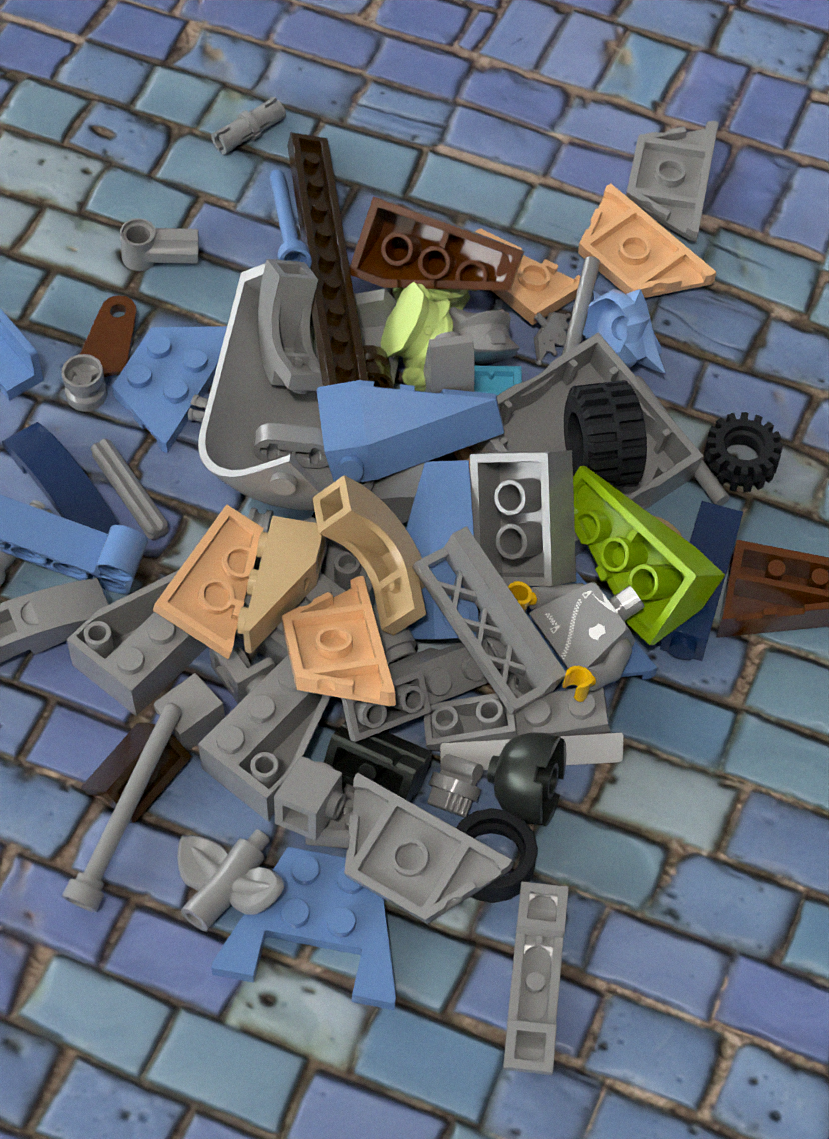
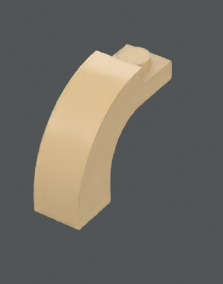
[312,475,426,636]

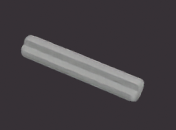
[91,439,168,540]

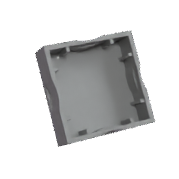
[468,333,703,556]

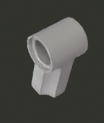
[120,218,199,271]

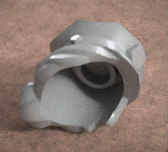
[449,307,520,366]

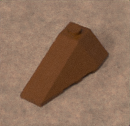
[349,197,525,290]

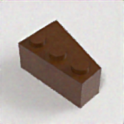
[716,539,829,638]

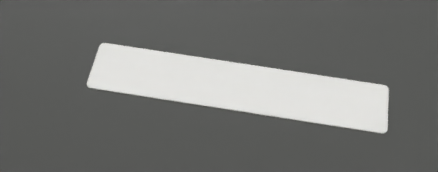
[440,733,623,770]

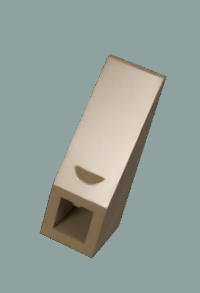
[237,516,326,653]

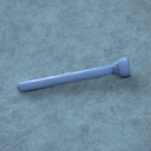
[270,169,312,268]

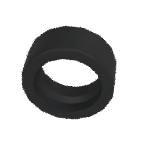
[456,808,538,903]

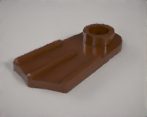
[79,295,137,377]

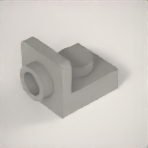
[209,647,276,704]

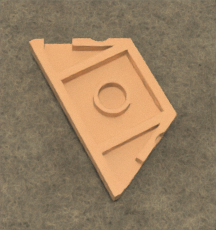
[578,183,716,298]
[282,576,396,706]

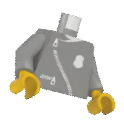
[508,581,645,702]

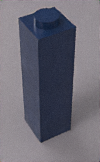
[660,501,743,661]

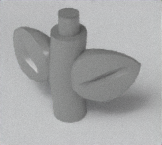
[178,830,284,931]

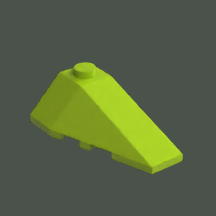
[573,466,725,645]

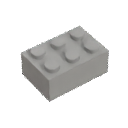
[470,450,576,586]

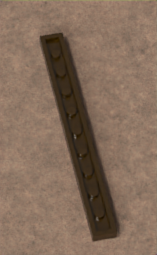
[287,132,369,386]

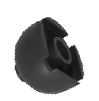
[487,732,566,826]

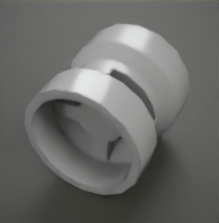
[62,354,107,412]

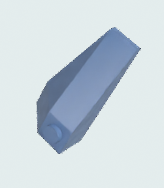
[317,380,504,483]
[406,460,479,639]

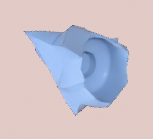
[583,289,666,374]

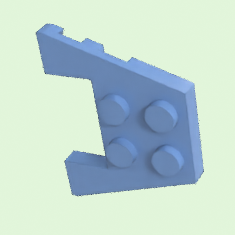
[211,847,396,1010]

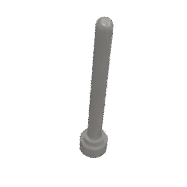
[62,703,181,913]

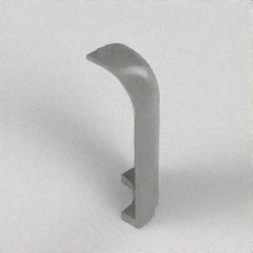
[198,263,399,511]

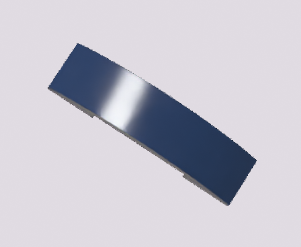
[2,422,119,534]

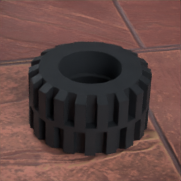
[564,380,647,488]

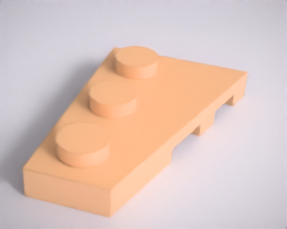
[475,228,580,325]
[152,504,264,659]

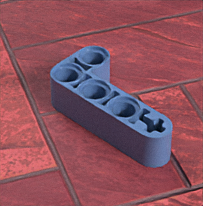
[0,495,148,594]

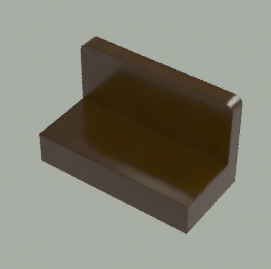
[81,723,192,823]

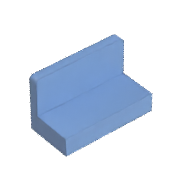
[0,308,44,401]

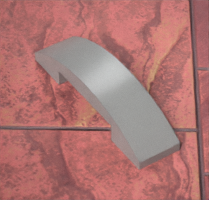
[503,881,568,1075]

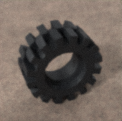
[703,412,782,493]

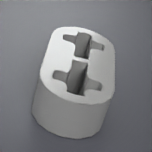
[253,423,328,468]

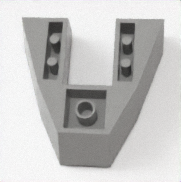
[66,517,372,822]

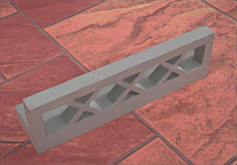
[412,526,566,715]

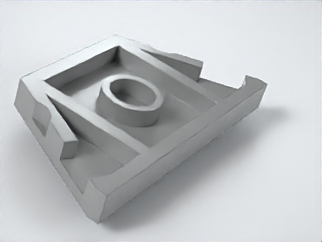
[626,121,719,242]
[345,773,514,924]

